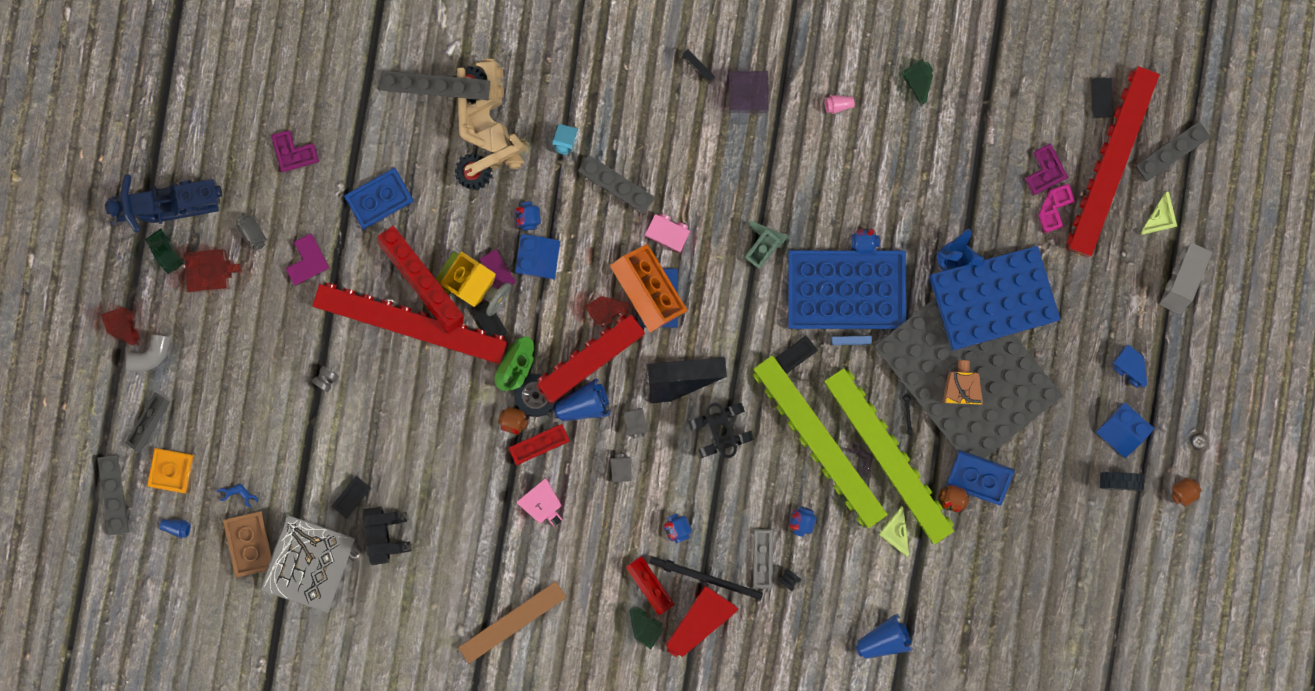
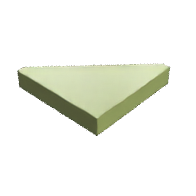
[1140,192,1177,235]
[879,506,909,557]

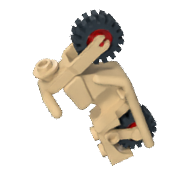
[453,59,529,190]

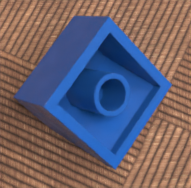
[515,234,561,280]
[1096,403,1155,458]

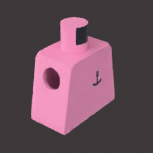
[517,478,563,527]

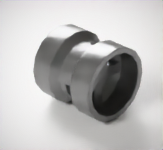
[312,366,339,393]

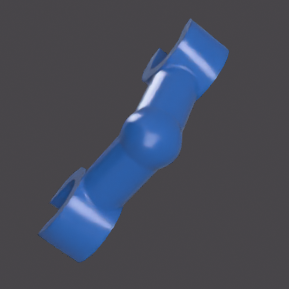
[217,484,258,508]

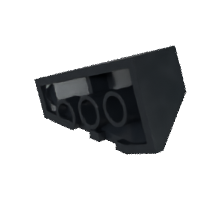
[647,358,727,404]

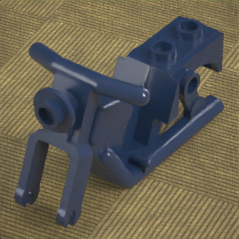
[105,174,222,233]

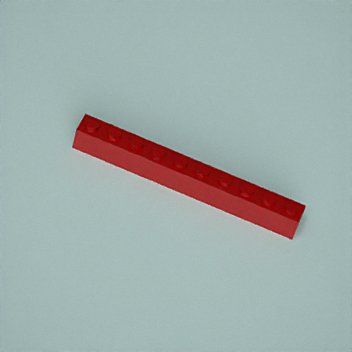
[1066,66,1160,258]
[312,282,508,365]

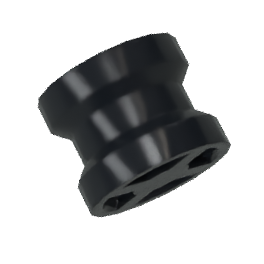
[777,568,802,592]

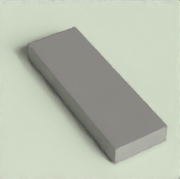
[753,529,773,589]

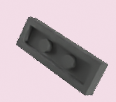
[125,393,170,453]

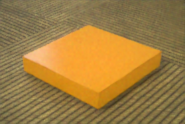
[147,448,194,494]

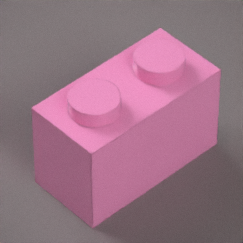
[645,213,690,253]

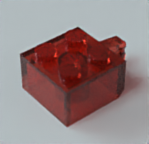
[184,249,242,293]

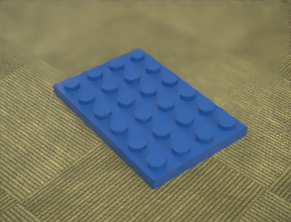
[929,246,1061,351]
[788,251,906,329]

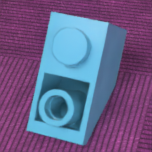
[552,124,578,155]

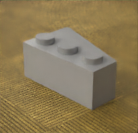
[1159,242,1212,314]

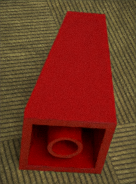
[666,585,739,658]

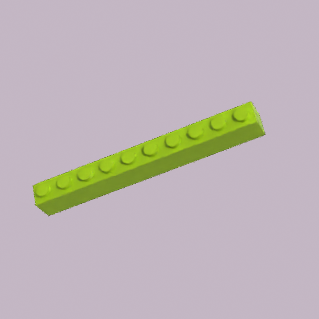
[752,355,888,528]
[824,368,954,545]

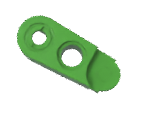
[495,337,534,391]

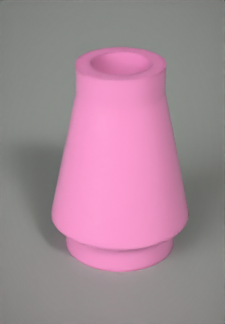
[825,95,855,114]

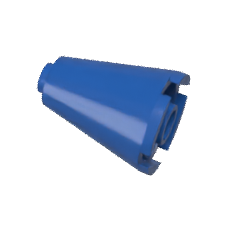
[554,379,610,421]
[856,614,913,659]

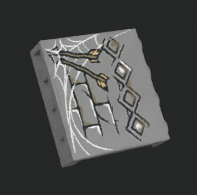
[260,514,357,613]

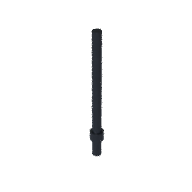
[649,556,763,600]

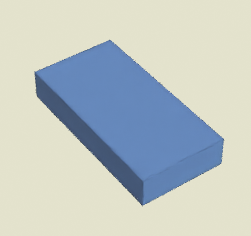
[831,336,872,345]

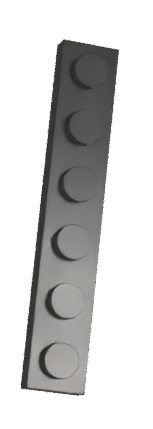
[381,71,491,101]

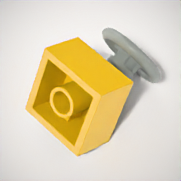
[440,251,511,316]

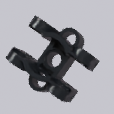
[688,403,755,459]
[362,506,412,566]

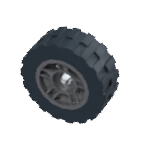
[514,374,557,417]
[1100,472,1144,491]

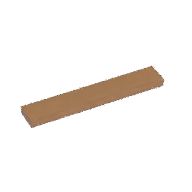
[458,581,567,664]

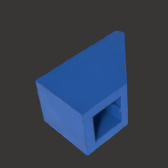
[1111,345,1147,388]

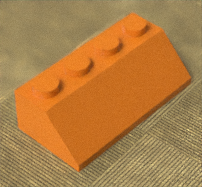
[610,244,688,333]

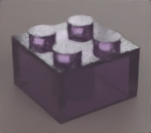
[728,71,768,113]

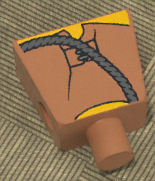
[942,360,983,405]

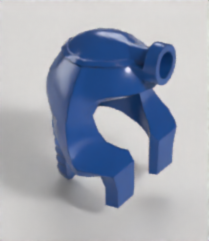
[937,228,985,272]

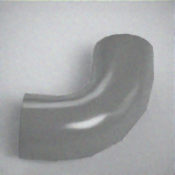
[126,334,171,372]

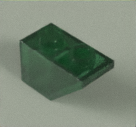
[629,606,664,649]

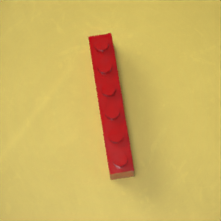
[378,225,464,333]
[536,315,645,405]

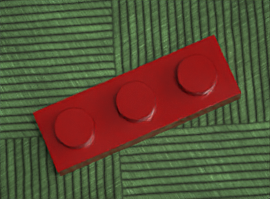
[509,424,570,466]
[626,556,675,616]

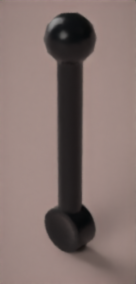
[903,394,912,435]

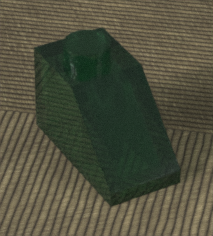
[901,59,933,107]
[145,228,184,274]

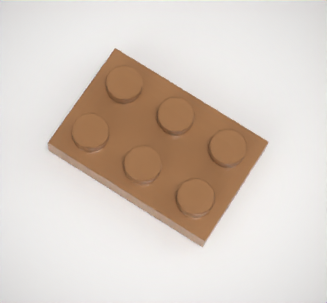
[223,511,272,578]

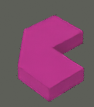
[1038,184,1075,233]

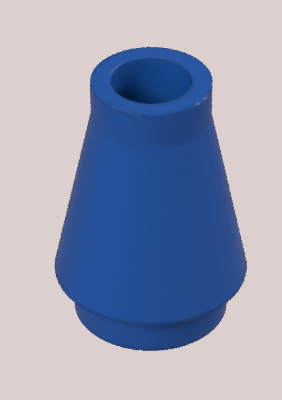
[160,519,191,539]

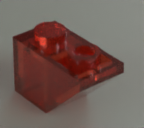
[585,296,630,328]
[101,307,140,346]

